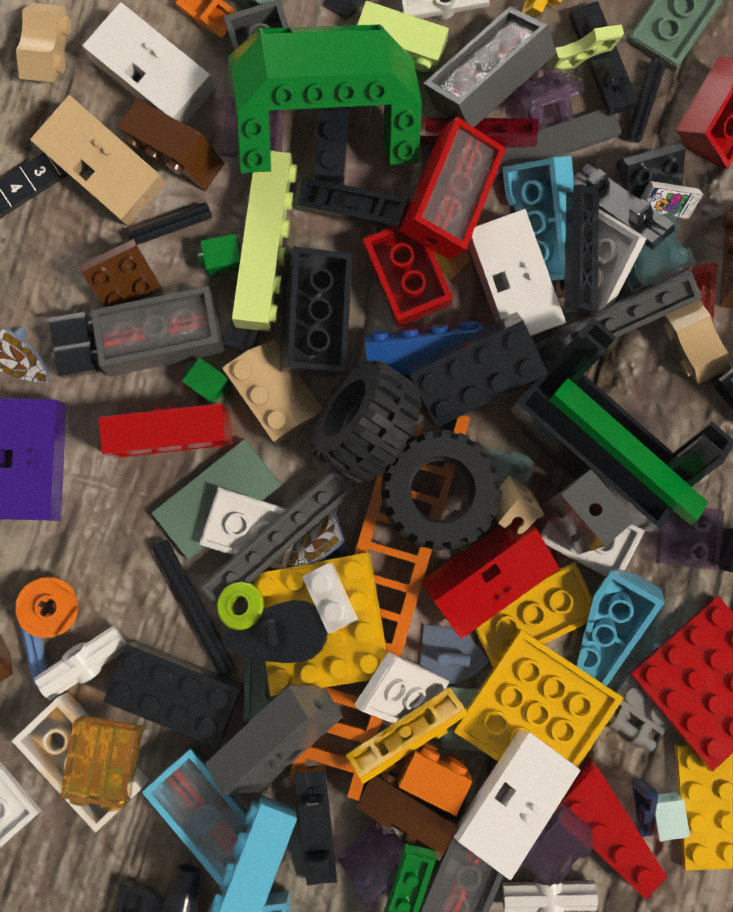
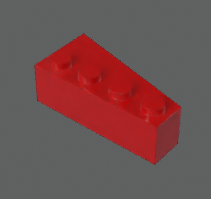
[555,758,667,900]

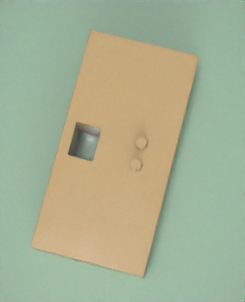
[30,95,166,226]

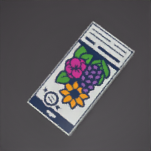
[640,181,703,219]

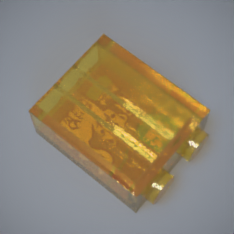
[60,715,144,811]

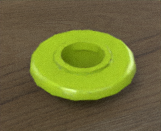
[217,581,264,630]

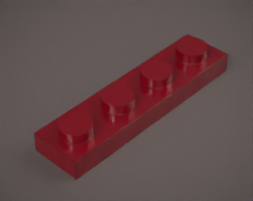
[420,117,539,148]

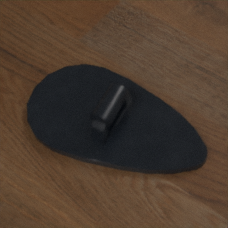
[223,600,328,663]

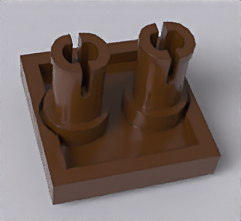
[79,239,161,307]

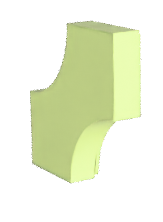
[547,24,624,72]

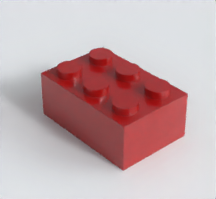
[363,228,453,328]

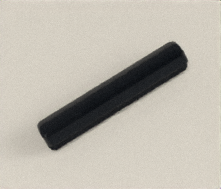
[626,58,666,143]
[127,202,212,245]

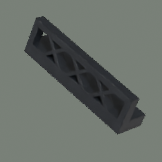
[564,184,599,314]

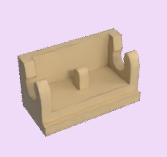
[496,475,544,534]

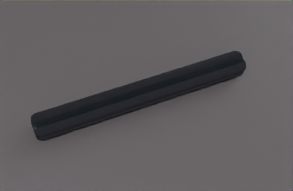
[153,540,236,676]

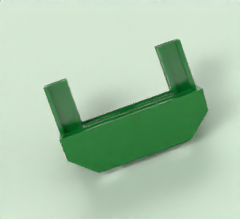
[228,24,422,173]

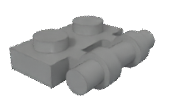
[608,673,670,752]

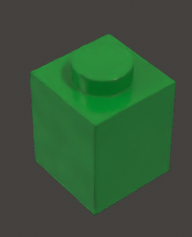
[198,234,241,277]
[182,357,232,404]

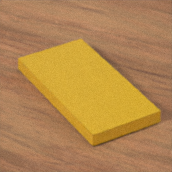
[475,562,593,668]

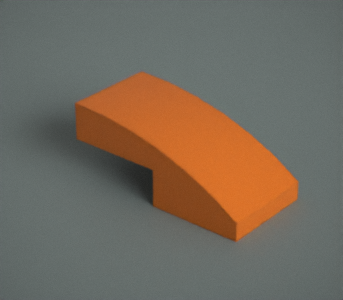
[175,0,237,39]

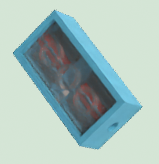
[142,745,248,887]

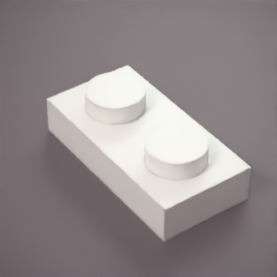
[302,563,358,634]

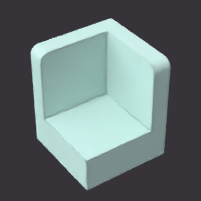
[652,792,690,841]

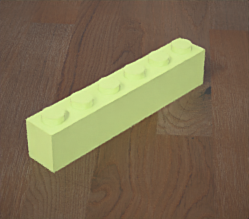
[232,151,297,332]

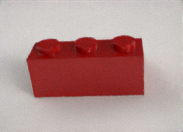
[676,57,733,169]

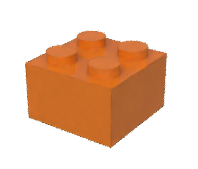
[397,742,473,816]

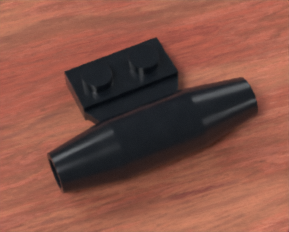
[115,864,201,912]

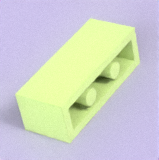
[357,1,449,73]

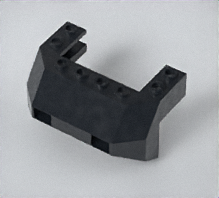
[510,317,733,533]

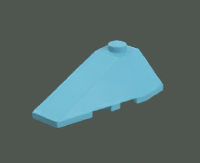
[502,156,574,281]
[576,569,665,686]

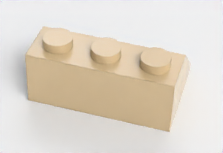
[222,339,323,445]

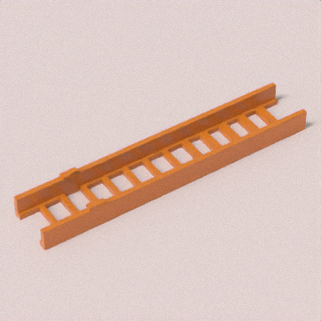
[288,415,470,801]

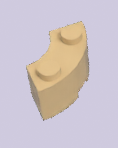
[16,3,71,83]
[662,300,731,384]

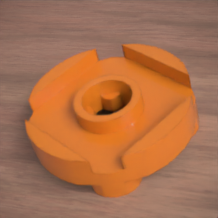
[16,578,78,638]

